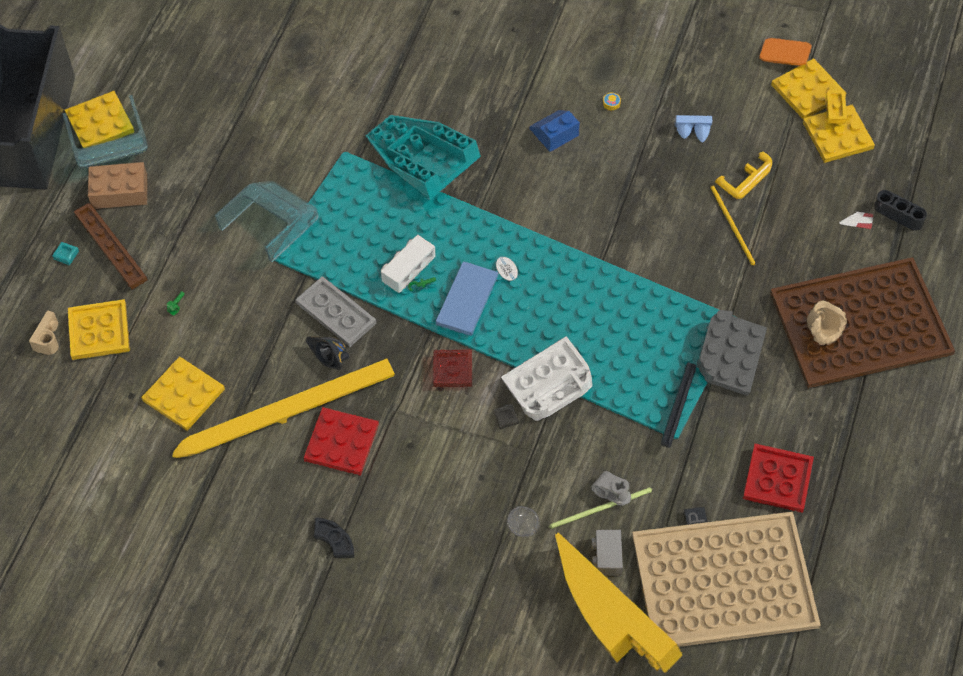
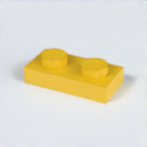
[826,90,847,123]

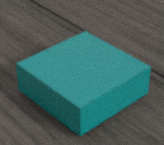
[52,242,79,265]

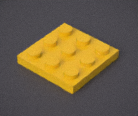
[771,58,846,119]
[65,91,134,152]
[803,105,875,163]
[68,299,130,360]
[141,356,225,431]

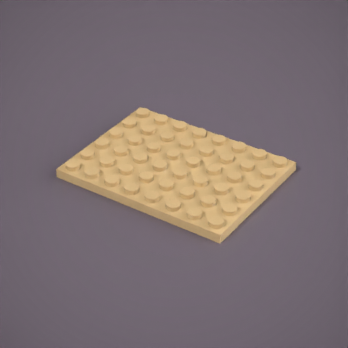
[632,512,821,647]

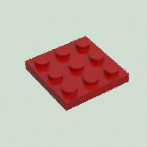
[304,407,379,476]
[743,444,814,513]

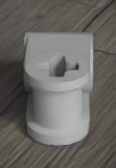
[591,471,631,505]

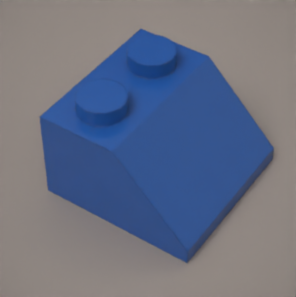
[529,110,580,152]

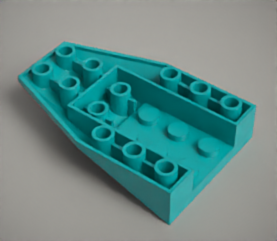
[366,115,481,200]

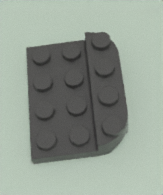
[697,310,767,396]

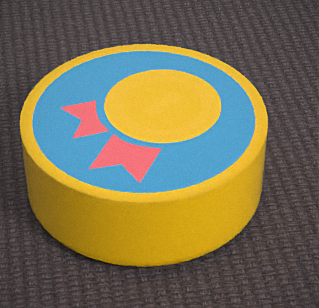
[603,93,621,110]

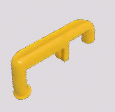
[715,152,772,199]

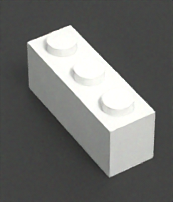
[381,235,435,293]

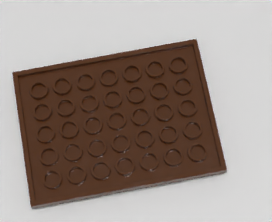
[770,257,955,388]

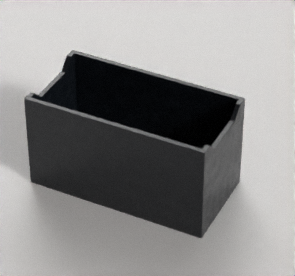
[0,24,75,190]

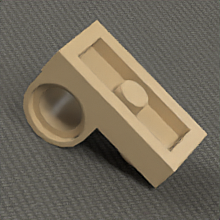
[29,310,59,355]

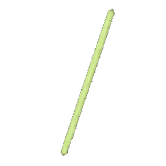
[549,488,652,529]

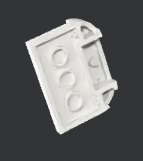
[501,336,592,421]

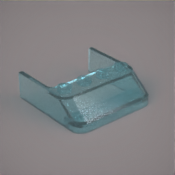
[63,95,148,169]
[215,181,318,262]

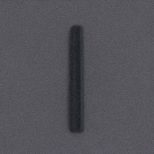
[661,362,697,448]

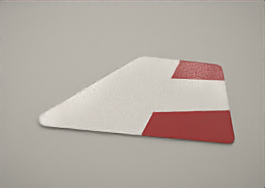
[839,212,873,229]

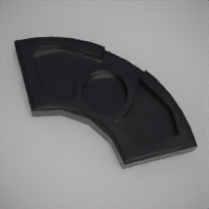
[314,518,355,558]

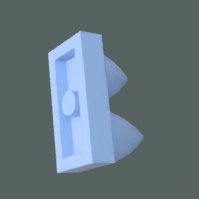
[675,115,712,143]

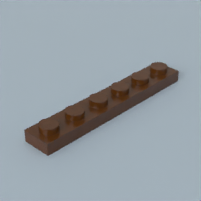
[74,203,148,290]

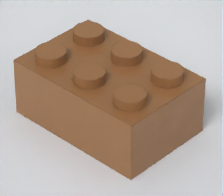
[88,162,147,209]

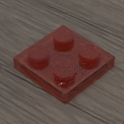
[433,349,472,387]

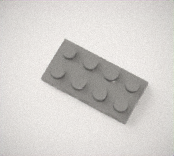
[296,276,376,347]

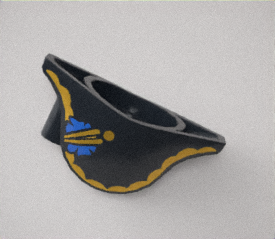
[306,336,349,370]

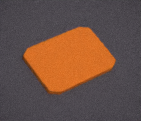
[760,38,812,66]

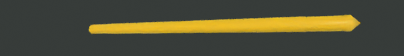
[710,186,755,265]

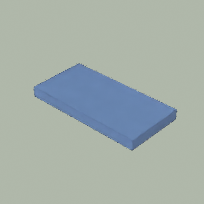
[436,261,498,336]

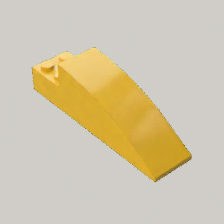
[555,533,682,673]

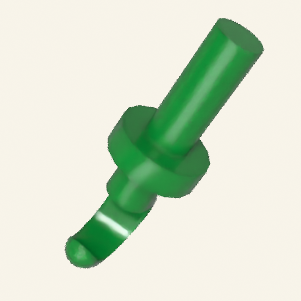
[408,277,437,291]

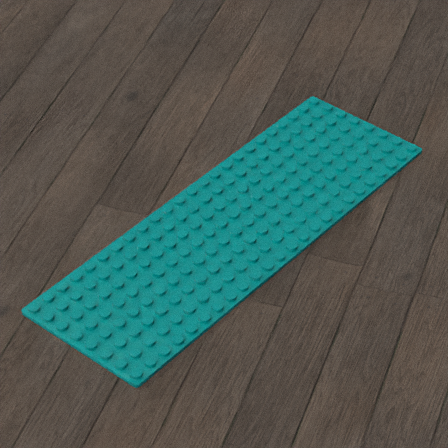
[272,152,735,439]

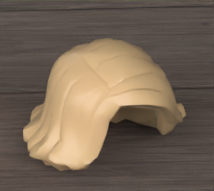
[807,301,847,345]

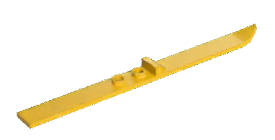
[172,359,395,458]

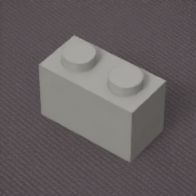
[592,530,623,576]

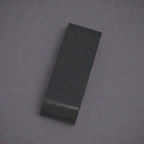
[874,190,927,231]

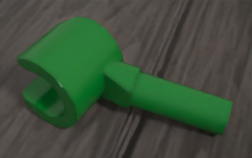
[167,292,185,316]

